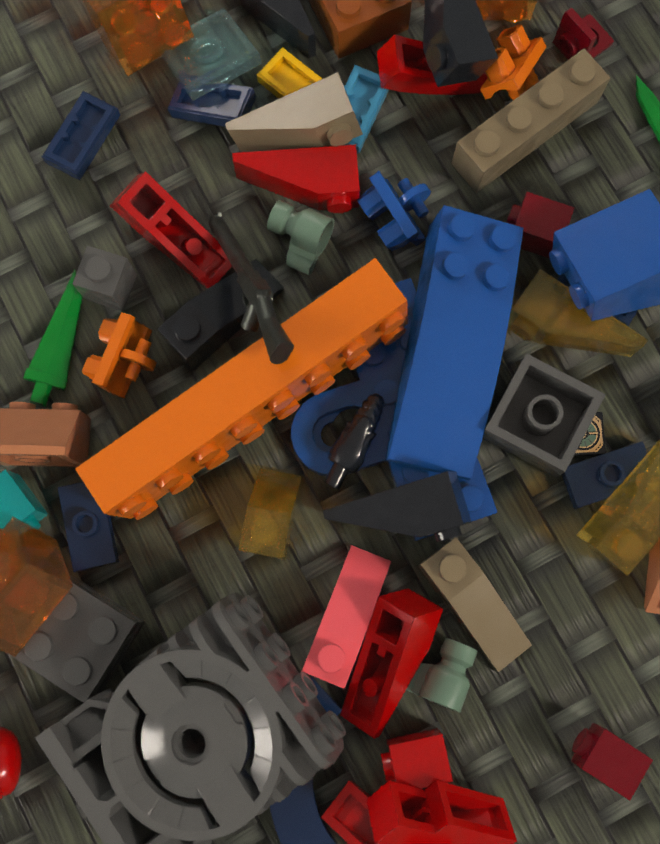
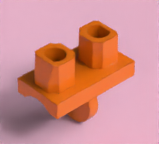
[480,24,547,100]
[82,312,157,398]

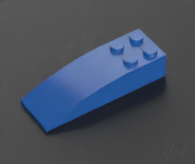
[386,205,524,480]

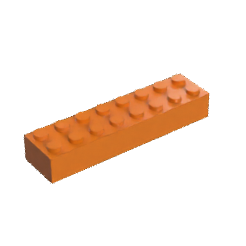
[75,258,408,520]

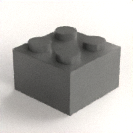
[483,353,606,477]
[8,575,146,703]

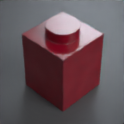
[506,192,575,259]
[571,723,653,801]

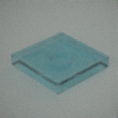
[156,8,262,101]

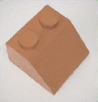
[0,402,91,467]

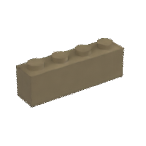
[451,49,611,193]

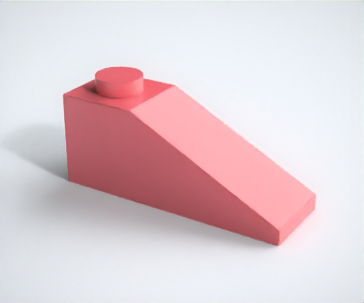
[302,545,391,689]

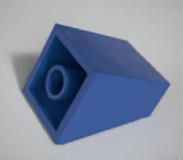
[549,189,660,321]

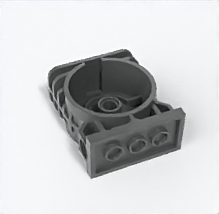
[35,593,346,844]

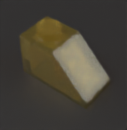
[238,468,302,561]

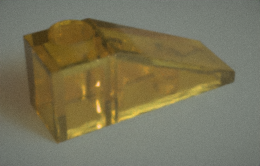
[508,269,648,357]
[576,439,660,576]

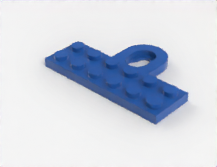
[291,278,498,541]

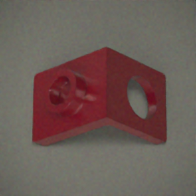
[553,7,614,60]

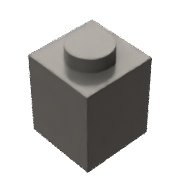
[72,245,137,311]

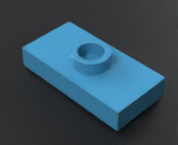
[344,65,389,154]

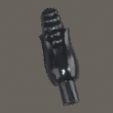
[324,393,385,490]

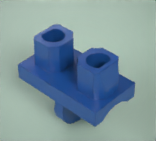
[357,171,431,251]

